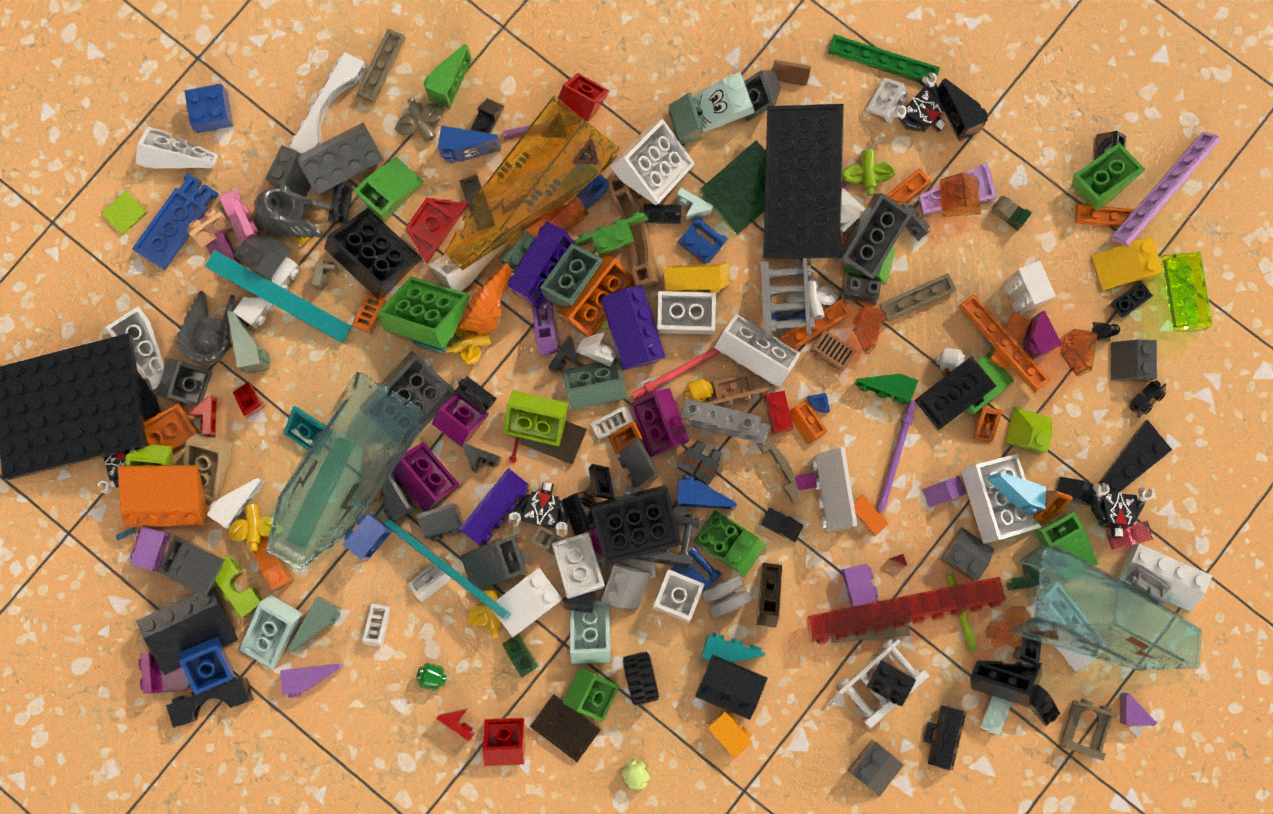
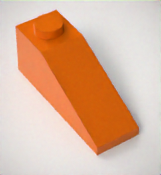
[253,536,294,591]

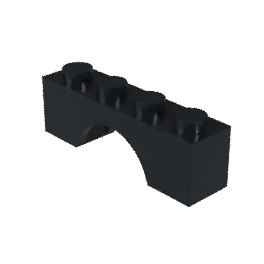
[166,675,254,728]

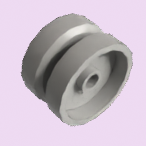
[702,575,752,618]

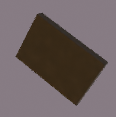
[519,421,587,465]
[530,694,601,762]

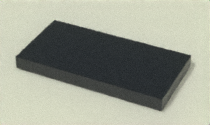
[914,356,997,430]

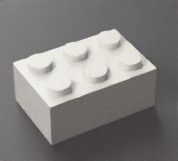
[1004,261,1056,315]
[657,291,716,335]

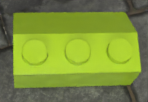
[504,390,569,447]

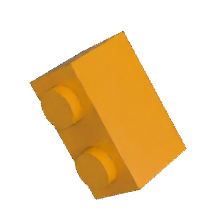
[707,710,752,758]

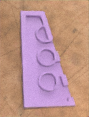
[918,162,997,215]

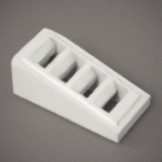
[591,406,634,441]
[362,603,391,648]

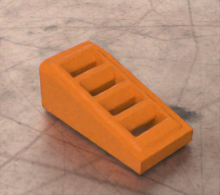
[352,293,386,334]

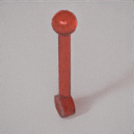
[509,437,520,463]

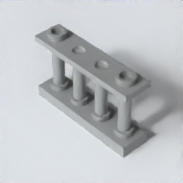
[761,258,815,339]
[681,398,770,445]

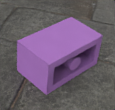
[130,527,171,571]
[842,564,878,608]

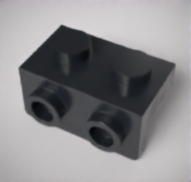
[867,660,916,707]

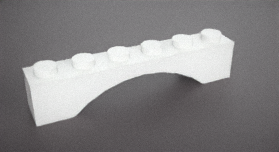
[289,52,368,154]

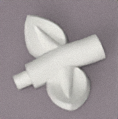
[786,275,839,320]

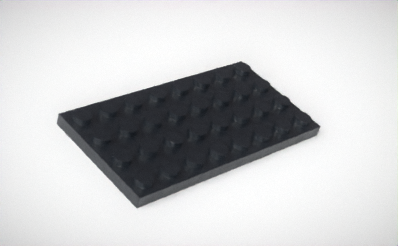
[763,104,844,259]

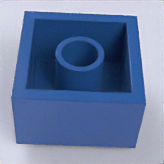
[184,84,233,133]
[343,514,393,561]
[179,637,233,695]

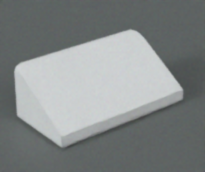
[408,564,452,602]

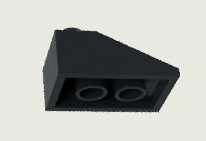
[938,78,988,141]

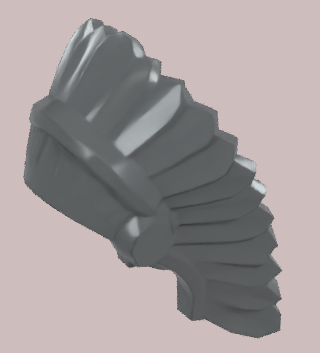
[254,185,333,238]
[177,291,235,365]

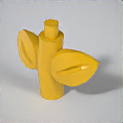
[446,326,492,364]
[228,504,283,552]
[466,590,501,639]

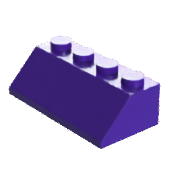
[507,221,576,309]
[601,285,666,371]
[459,468,530,546]

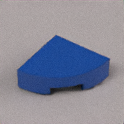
[807,393,830,413]

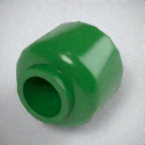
[416,663,447,691]

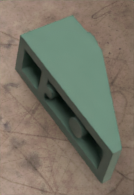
[288,597,341,651]

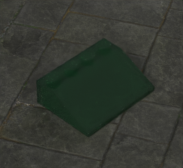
[699,140,766,235]

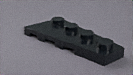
[1099,420,1172,493]

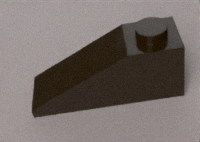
[757,563,782,627]

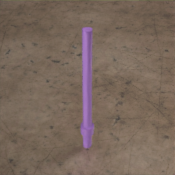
[877,400,916,512]

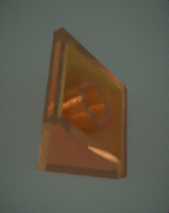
[939,173,981,217]

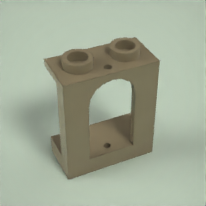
[1060,699,1117,761]

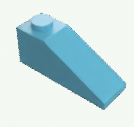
[988,472,1046,514]

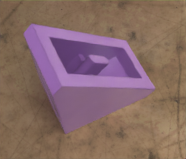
[922,476,966,507]
[1120,692,1157,726]

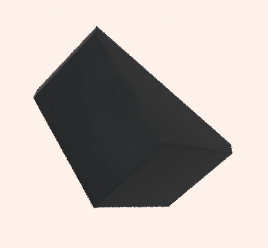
[1056,477,1096,507]
[562,590,597,613]
[1012,630,1042,665]

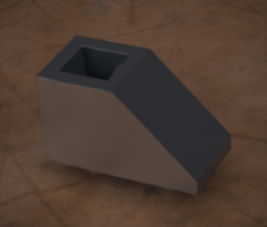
[1029,684,1061,726]

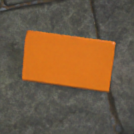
[790,400,828,444]
[854,494,889,536]

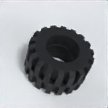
[623,651,659,706]

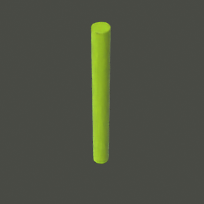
[946,574,977,652]

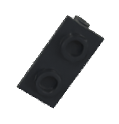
[328,183,354,224]
[643,204,681,224]
[1092,322,1120,342]
[455,376,497,413]
[1129,380,1166,418]

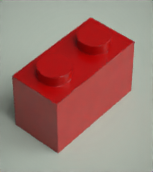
[764,390,793,435]

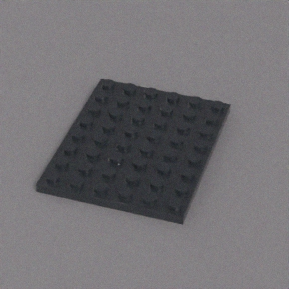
[0,333,147,481]

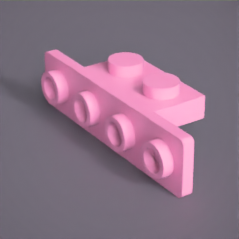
[219,189,259,244]

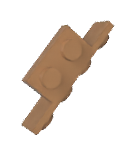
[705,372,775,406]

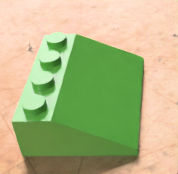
[376,276,470,349]

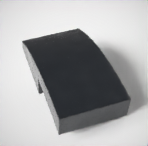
[1110,281,1153,318]

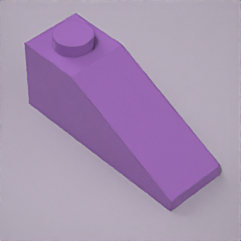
[532,297,559,356]
[280,663,344,698]

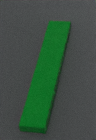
[828,34,940,85]

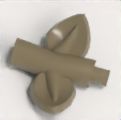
[395,97,443,142]

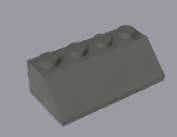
[836,193,912,279]

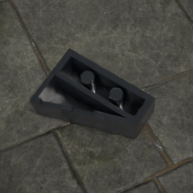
[970,660,1042,708]

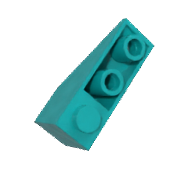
[701,632,765,662]

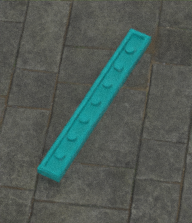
[204,250,352,343]
[384,518,511,619]

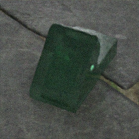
[1006,564,1051,591]

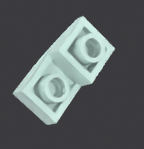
[980,696,1012,735]

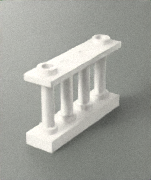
[836,639,929,728]

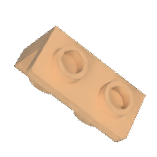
[187,207,232,248]

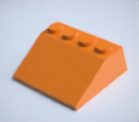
[118,465,208,527]

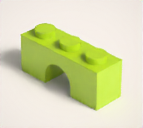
[213,556,263,618]

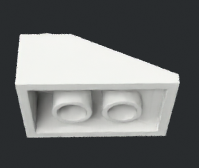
[492,568,562,638]

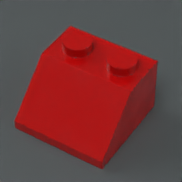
[556,73,609,122]
[482,718,525,766]

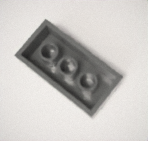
[296,122,384,195]

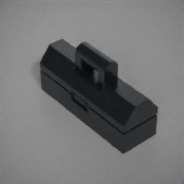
[923,705,966,770]

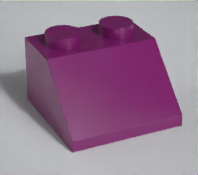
[1023,310,1062,360]
[431,393,489,447]

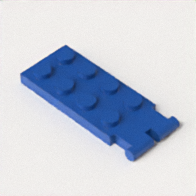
[132,173,219,270]

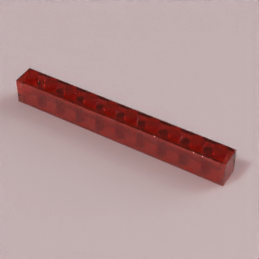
[806,577,1006,644]

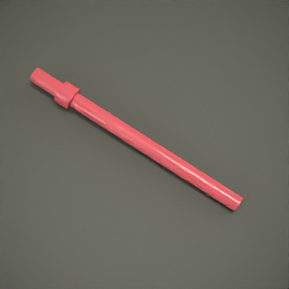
[631,348,721,399]

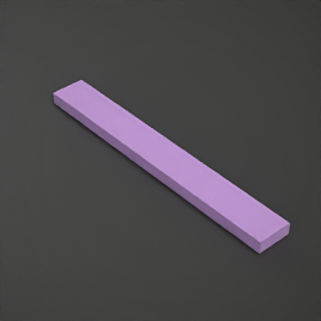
[1111,132,1220,246]

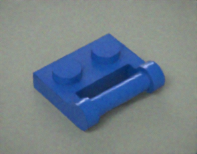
[678,216,728,264]
[670,546,722,594]

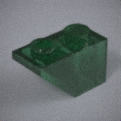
[502,633,540,678]

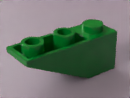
[854,374,918,405]

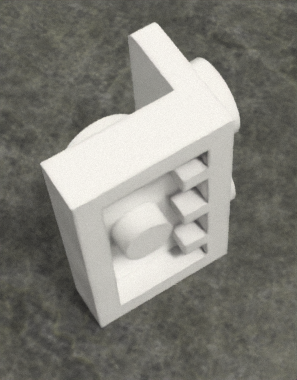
[867,78,908,124]

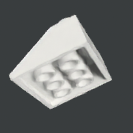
[610,119,695,205]
[811,447,857,532]
[960,454,1041,544]

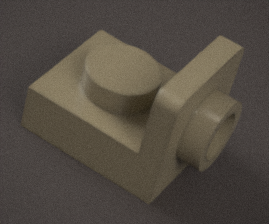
[312,261,338,290]

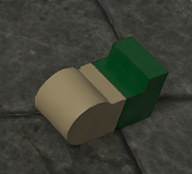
[992,196,1032,231]

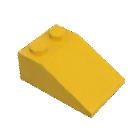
[1091,237,1164,291]

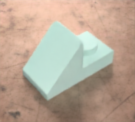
[677,188,713,220]

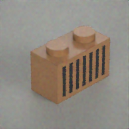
[810,330,857,373]

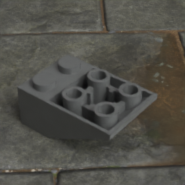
[157,535,225,596]
[460,535,528,589]

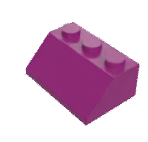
[629,388,690,457]
[388,442,460,512]

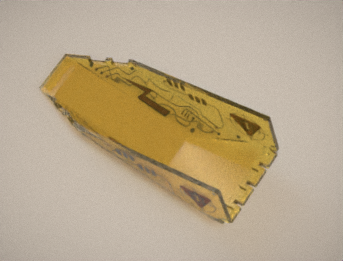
[445,96,619,270]

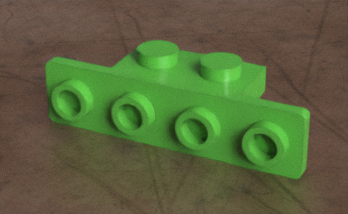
[574,212,648,255]

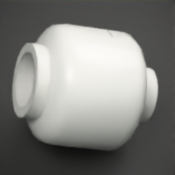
[936,348,966,373]

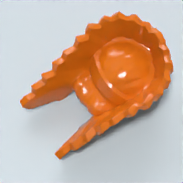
[458,263,511,335]

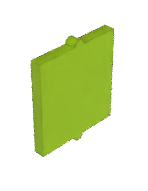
[102,191,147,235]

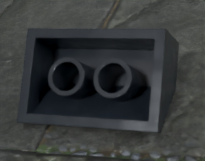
[695,655,768,720]

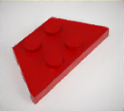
[405,197,468,264]

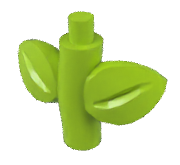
[842,149,896,196]

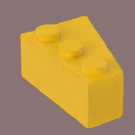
[664,262,730,293]

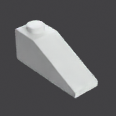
[207,478,265,529]

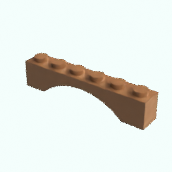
[607,175,662,288]

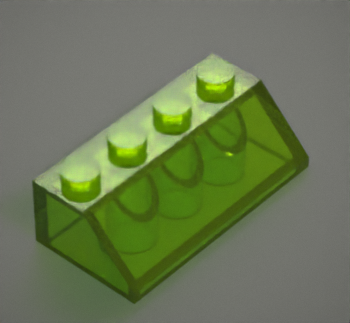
[1161,251,1213,332]

